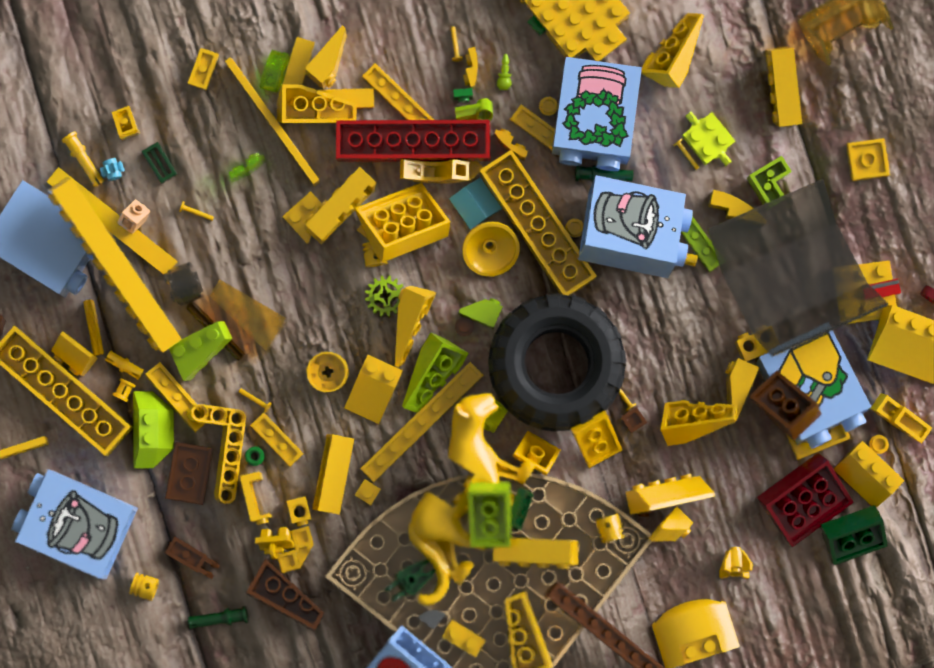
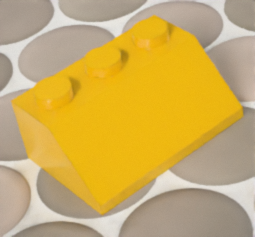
[833,441,905,508]

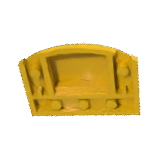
[652,599,740,668]

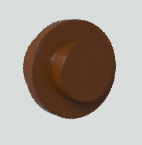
[455,317,474,337]

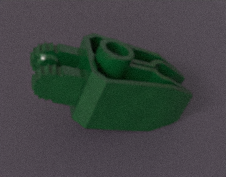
[384,559,436,603]

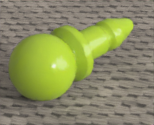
[497,54,512,91]

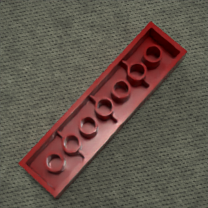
[336,120,490,162]

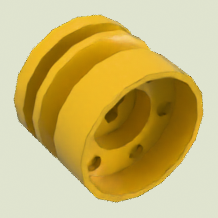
[307,352,349,392]

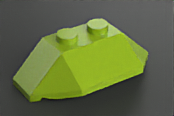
[133,391,174,468]

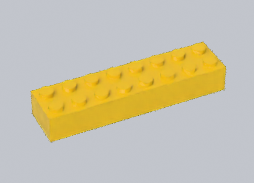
[479,149,597,296]
[0,326,133,457]

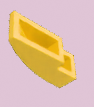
[709,189,766,226]
[870,393,932,444]

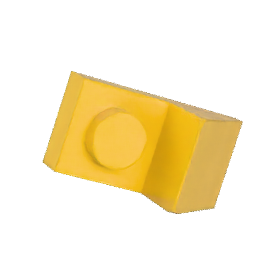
[111,106,140,140]

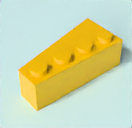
[765,47,802,127]
[505,591,553,668]

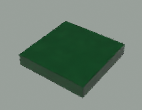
[511,487,533,530]

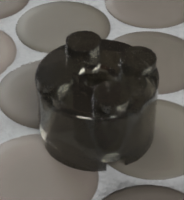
[164,262,204,306]

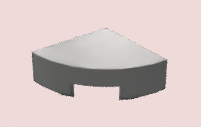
[418,610,446,630]

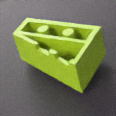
[169,321,233,381]

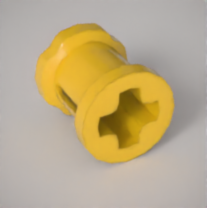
[112,378,136,402]

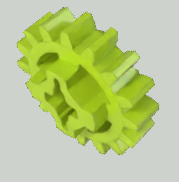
[365,275,404,317]

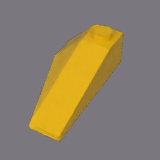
[641,13,704,88]
[277,84,357,123]
[395,286,436,367]
[661,400,738,446]

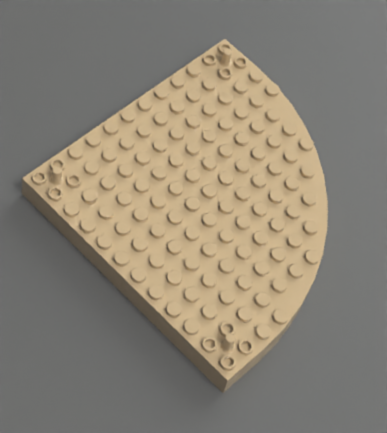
[325,473,651,668]

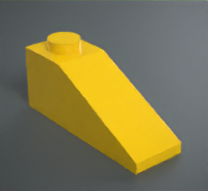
[648,506,693,541]

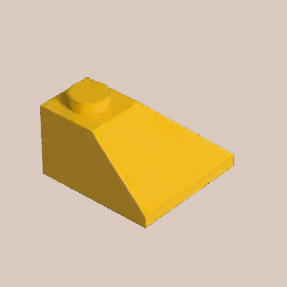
[513,431,561,475]

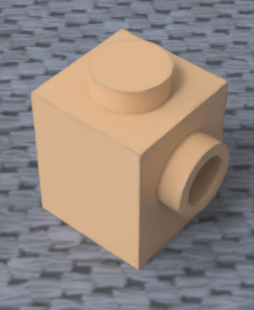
[117,199,150,234]

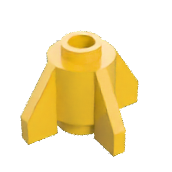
[719,547,752,579]

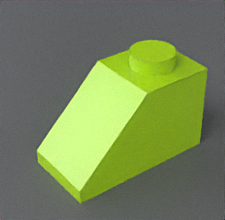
[458,298,503,329]

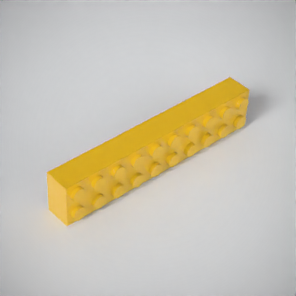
[48,177,182,353]

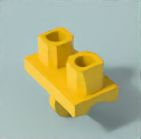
[255,527,294,559]

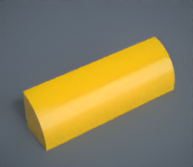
[312,434,354,515]

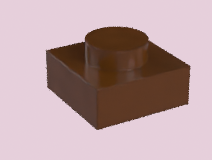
[620,407,647,433]

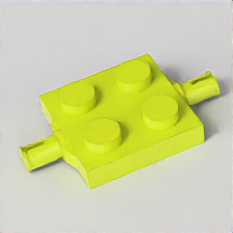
[682,111,736,166]

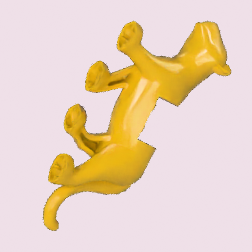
[408,393,536,606]

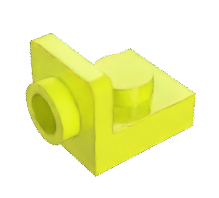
[483,400,508,433]

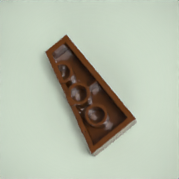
[246,558,324,632]

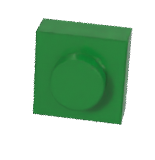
[453,88,473,103]

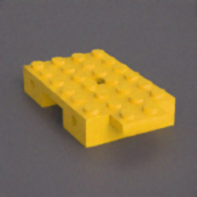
[519,0,630,61]

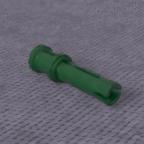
[575,165,633,182]
[188,606,248,629]

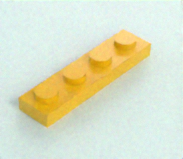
[145,362,206,433]

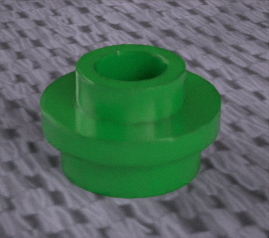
[245,447,265,466]

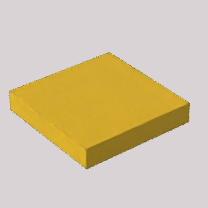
[846,138,890,181]

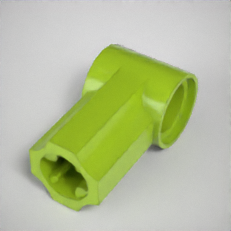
[455,98,493,121]

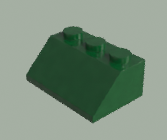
[820,505,888,565]

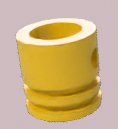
[362,242,388,267]
[595,514,624,543]
[129,572,159,601]

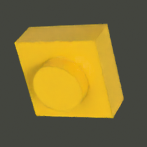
[355,479,381,505]

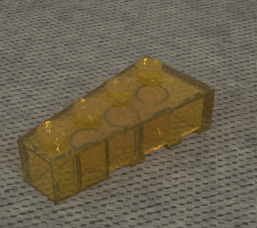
[210,279,287,353]

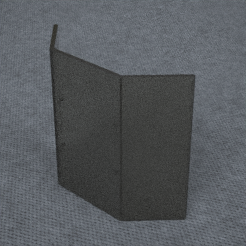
[708,179,889,357]

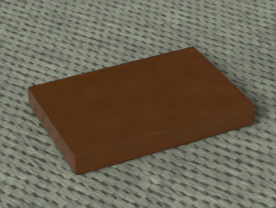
[165,442,214,505]

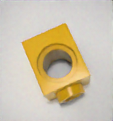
[287,496,312,527]

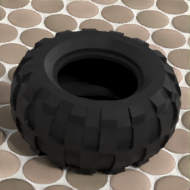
[488,293,626,432]

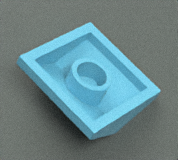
[449,177,502,230]

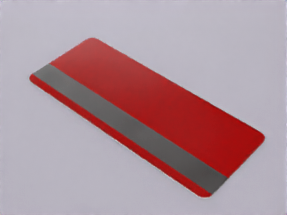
[863,279,901,301]

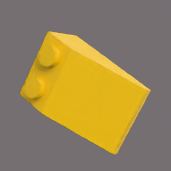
[305,25,347,90]
[344,355,403,424]
[725,358,759,421]

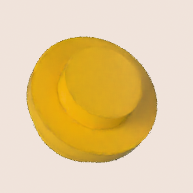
[539,97,558,116]
[565,218,583,238]
[869,435,889,454]

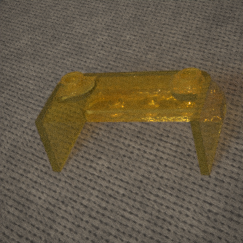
[798,0,894,66]

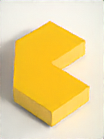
[277,526,314,573]

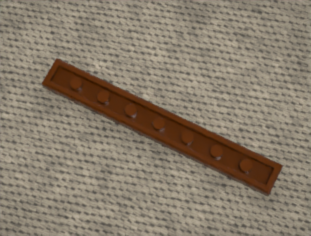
[544,580,664,668]

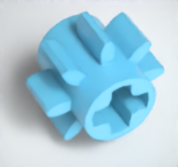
[99,158,125,181]

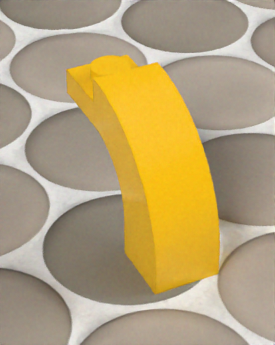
[400,159,469,183]

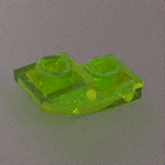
[260,50,290,92]
[229,153,266,182]

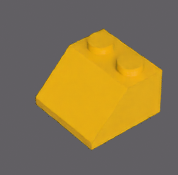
[51,331,98,376]

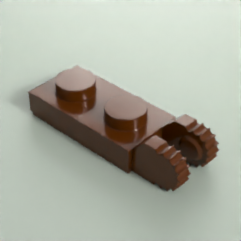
[165,536,220,579]

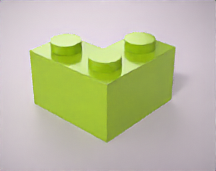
[747,156,792,211]

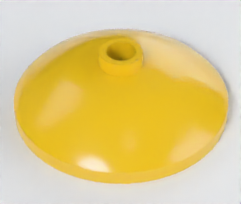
[462,222,520,277]

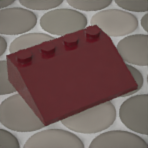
[757,452,854,547]

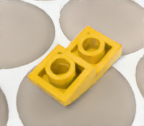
[463,47,478,90]
[494,129,528,161]

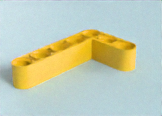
[187,404,246,504]

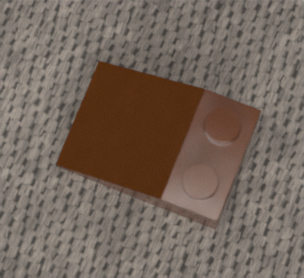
[749,371,822,441]

